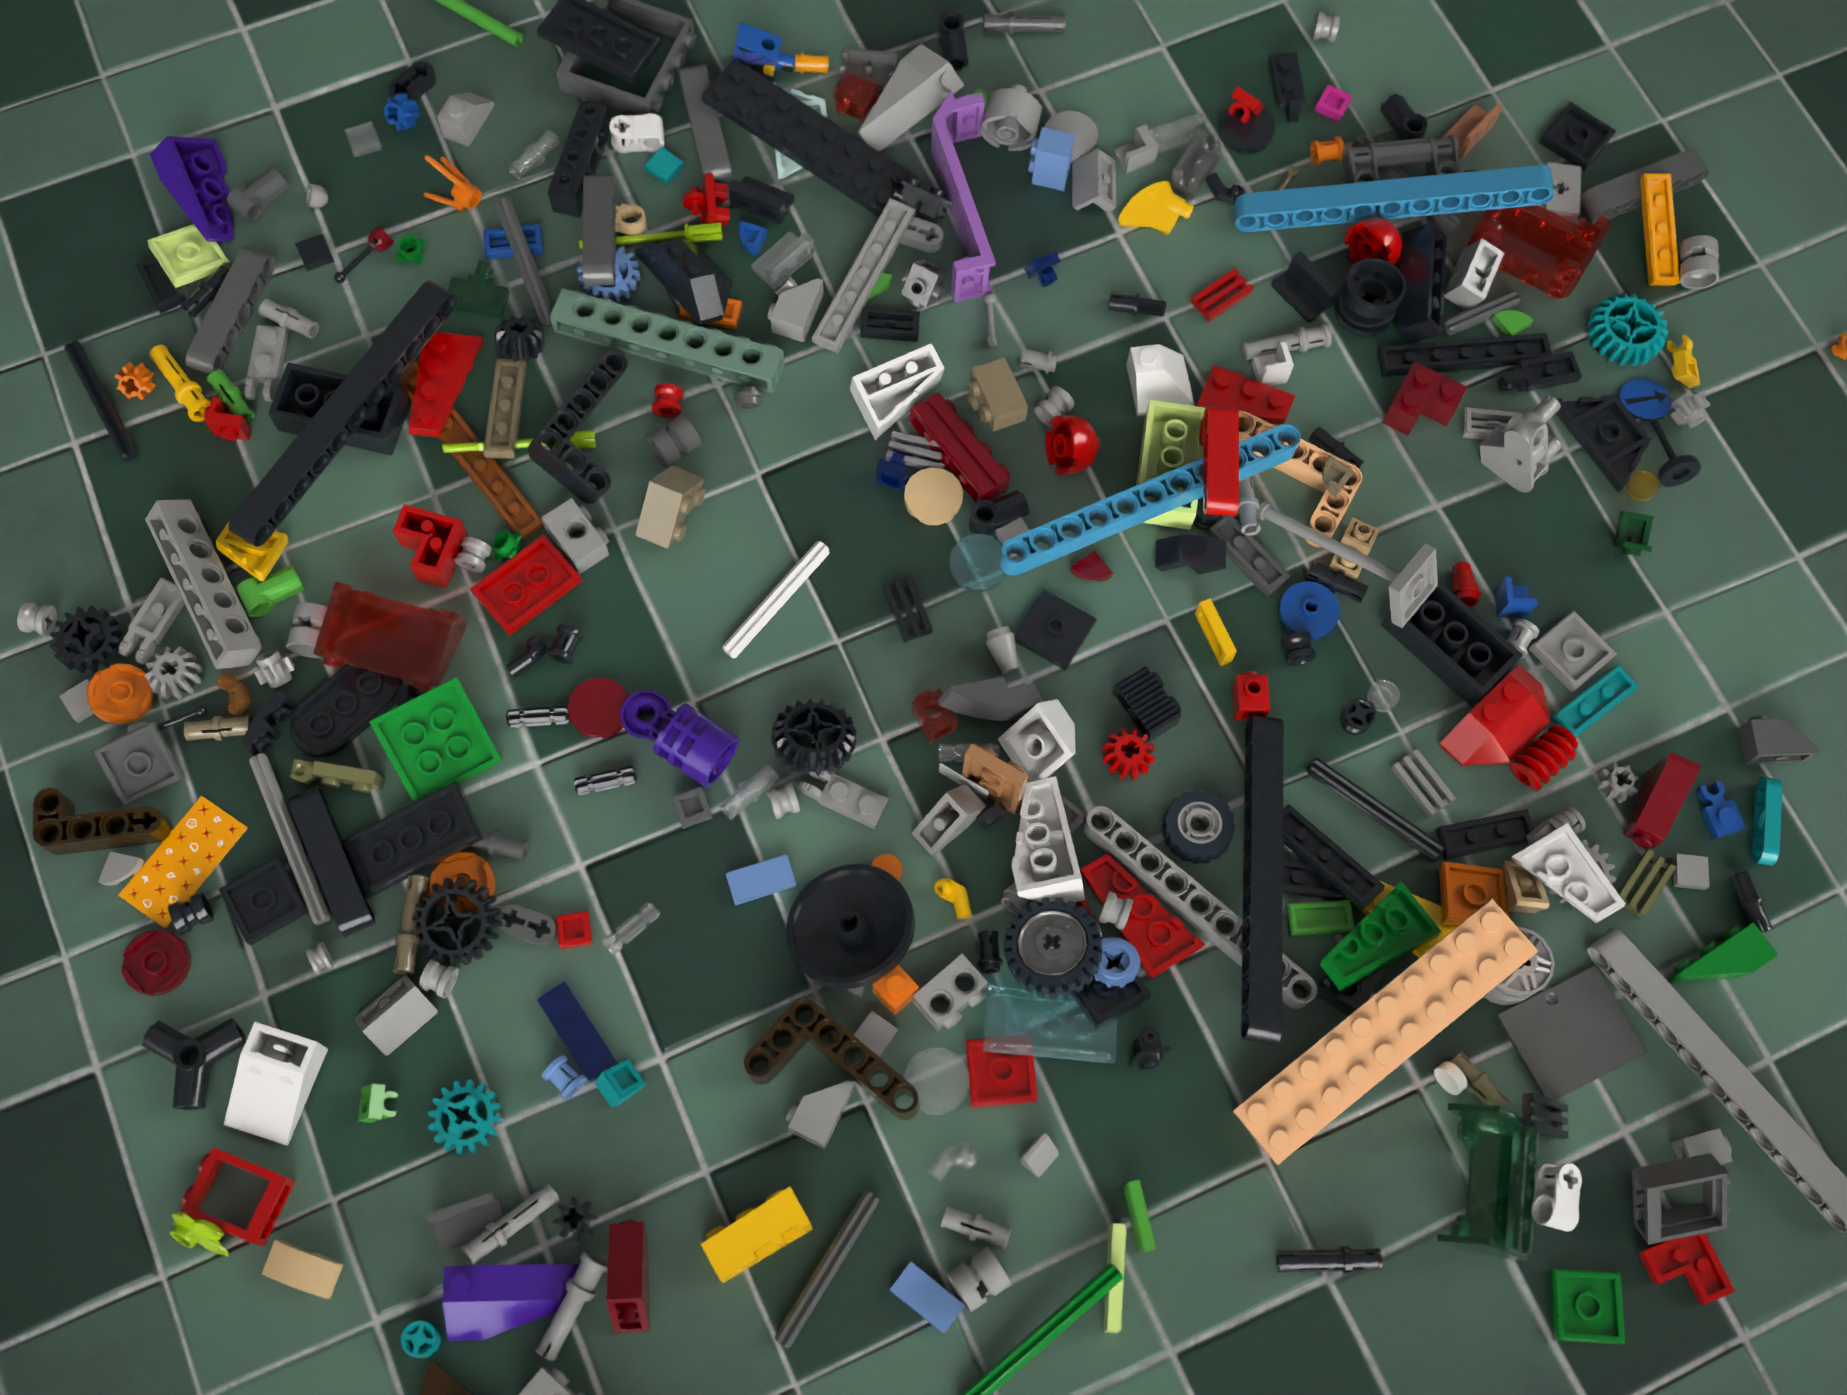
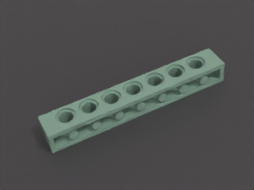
[550,288,784,394]

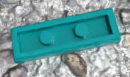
[1550,664,1640,738]

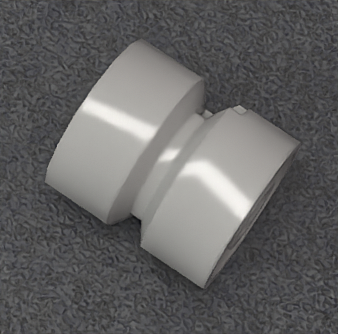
[1679,235,1719,289]
[286,602,337,658]
[947,1247,1011,1313]

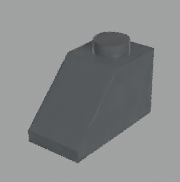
[1738,715,1819,765]

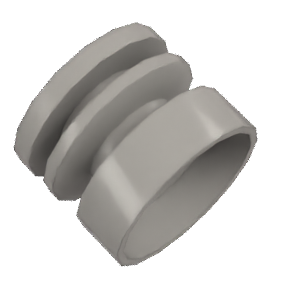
[1484,927,1555,1006]

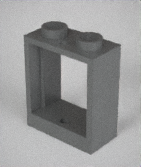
[1632,1153,1731,1244]

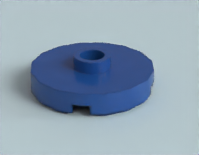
[1278,581,1340,641]

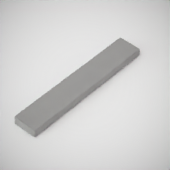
[812,198,916,354]

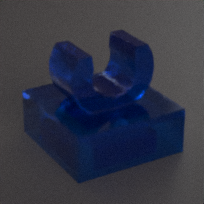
[1024,251,1061,288]
[876,452,909,491]

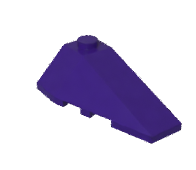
[150,136,234,242]
[442,1264,586,1341]

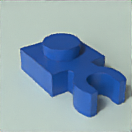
[1696,781,1746,839]

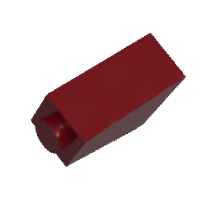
[1623,752,1701,849]
[606,1220,650,1334]

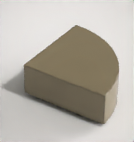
[1322,455,1354,497]

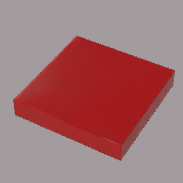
[965,1035,1038,1108]

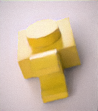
[1667,334,1700,388]

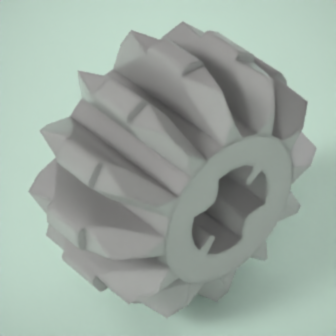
[145,646,203,700]

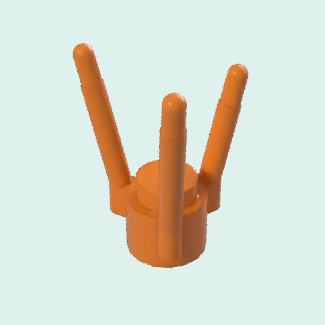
[424,155,482,212]

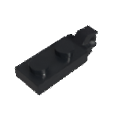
[1268,52,1305,122]
[1497,351,1582,392]

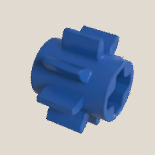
[384,93,420,130]

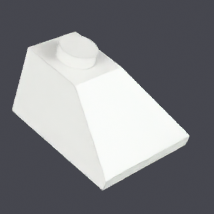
[1126,344,1195,416]
[998,699,1076,782]

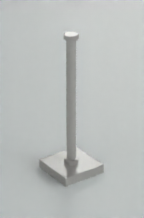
[1257,502,1438,628]

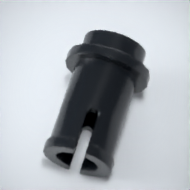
[977,930,1003,974]

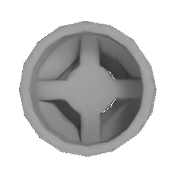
[1033,386,1075,427]

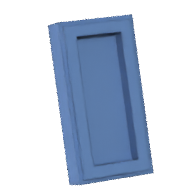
[725,854,797,906]
[890,1262,965,1334]

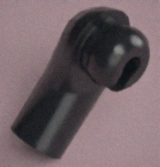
[1205,173,1245,205]
[506,636,547,677]

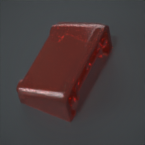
[313,582,468,692]

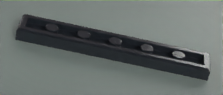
[1377,333,1552,377]

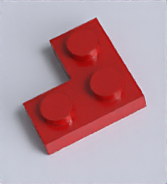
[1638,1233,1735,1305]

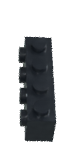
[1395,222,1447,343]

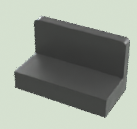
[426,1193,505,1251]

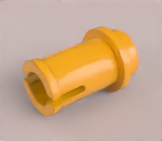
[795,52,829,75]

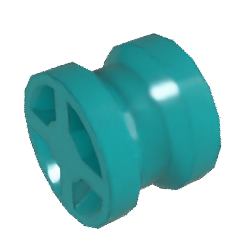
[401,1321,442,1358]

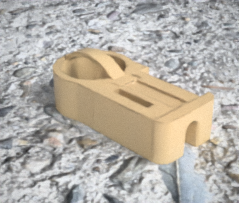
[616,204,647,235]

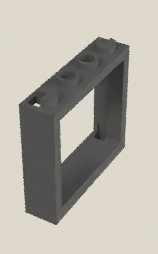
[556,0,696,115]

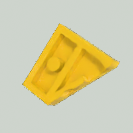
[216,521,289,581]

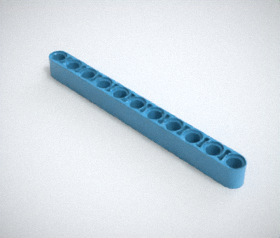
[1234,165,1554,232]
[999,424,1301,576]

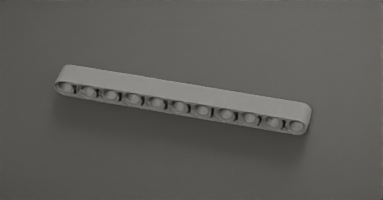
[1587,928,1847,1233]

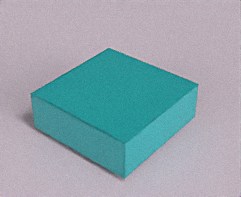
[644,147,684,186]

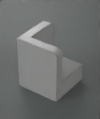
[1114,124,1159,174]

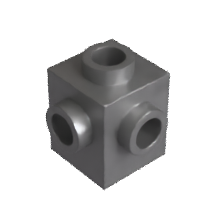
[901,259,948,308]

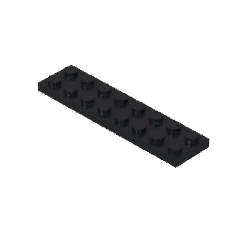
[702,59,919,217]

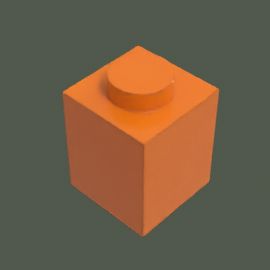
[872,965,919,1017]

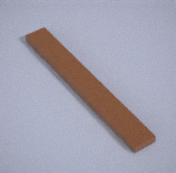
[395,359,544,543]

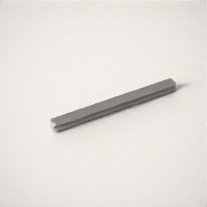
[249,753,332,925]

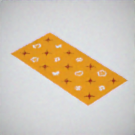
[118,795,248,929]

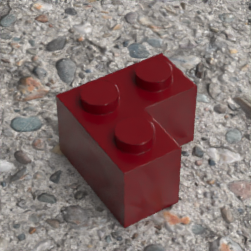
[1382,361,1468,435]

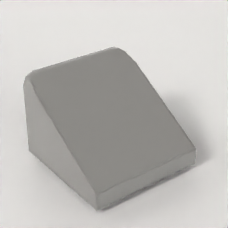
[1020,1133,1059,1177]

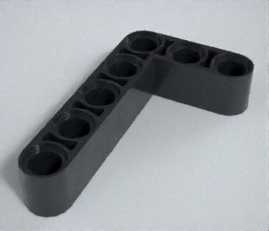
[528,349,628,504]

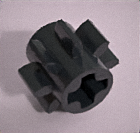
[553,1197,598,1242]

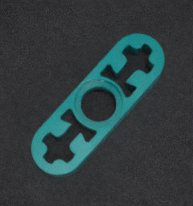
[1752,776,1782,866]

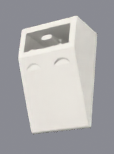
[224,1022,328,1146]

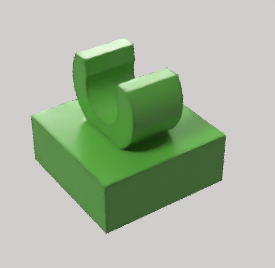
[358,1084,398,1123]

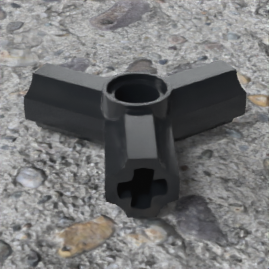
[142,1018,246,1110]

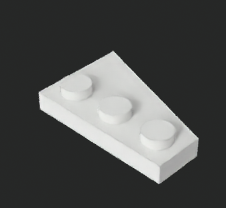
[1512,823,1625,923]

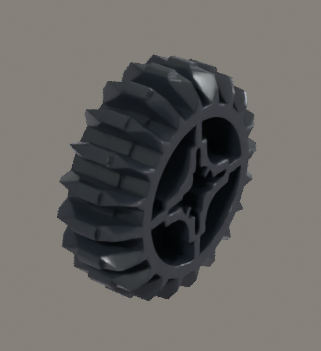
[771,698,857,777]
[412,877,503,966]

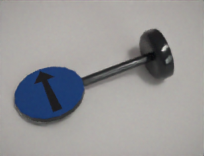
[1618,379,1701,487]

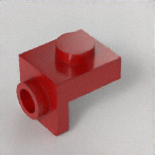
[204,396,252,441]

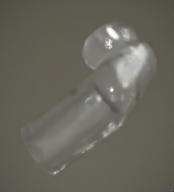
[927,1144,977,1182]

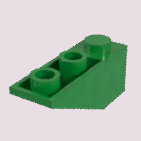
[1667,922,1779,984]

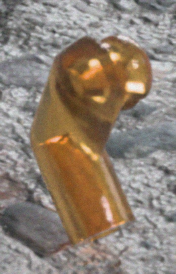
[216,673,250,716]

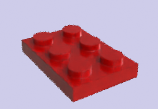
[470,535,582,637]

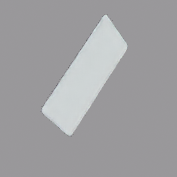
[939,763,989,800]

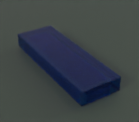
[537,981,618,1083]

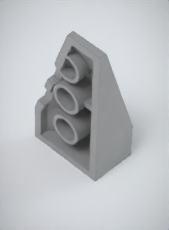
[857,44,964,152]

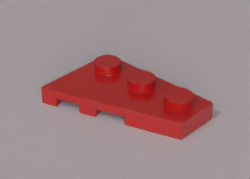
[1196,365,1295,424]

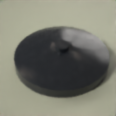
[786,864,915,989]

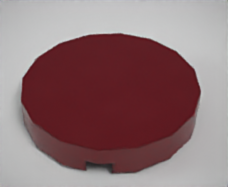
[567,677,629,739]
[121,930,191,996]

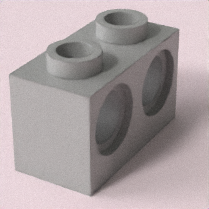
[1444,238,1504,310]
[912,954,988,1031]

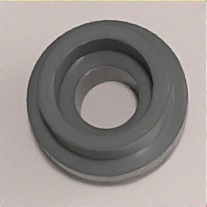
[734,386,764,409]

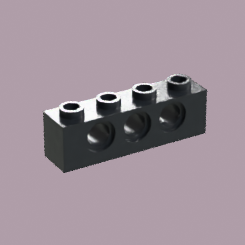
[548,100,611,218]

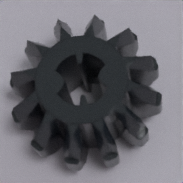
[494,316,545,363]

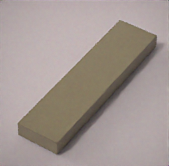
[483,359,527,459]

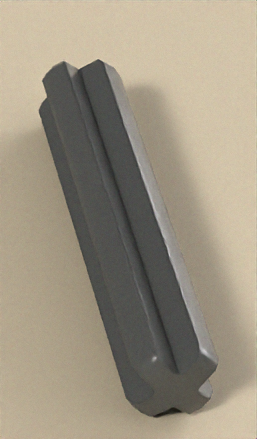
[1443,291,1521,336]

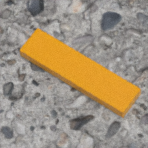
[1640,173,1680,286]

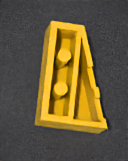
[701,1187,812,1283]

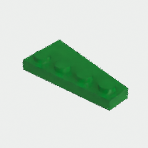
[1320,881,1442,991]

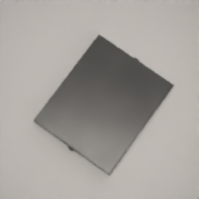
[1496,965,1648,1100]

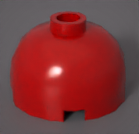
[1344,217,1403,265]
[1045,415,1100,475]

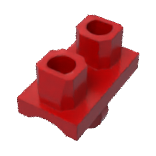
[682,173,730,227]

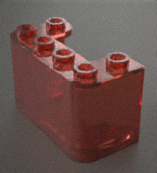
[1467,205,1613,299]

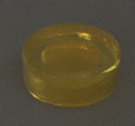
[1626,470,1659,501]

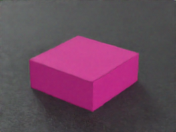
[1315,85,1353,122]

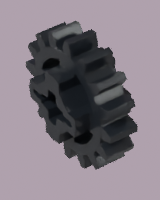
[50,605,123,673]

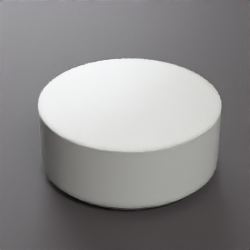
[1434,1061,1467,1095]

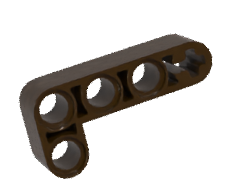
[33,788,173,855]

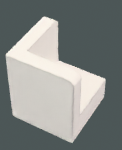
[1251,341,1294,386]

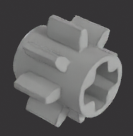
[1670,392,1711,428]
[253,649,295,688]
[1596,762,1639,803]

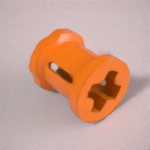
[1310,136,1344,165]

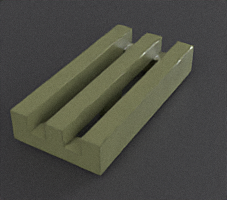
[1618,849,1676,918]

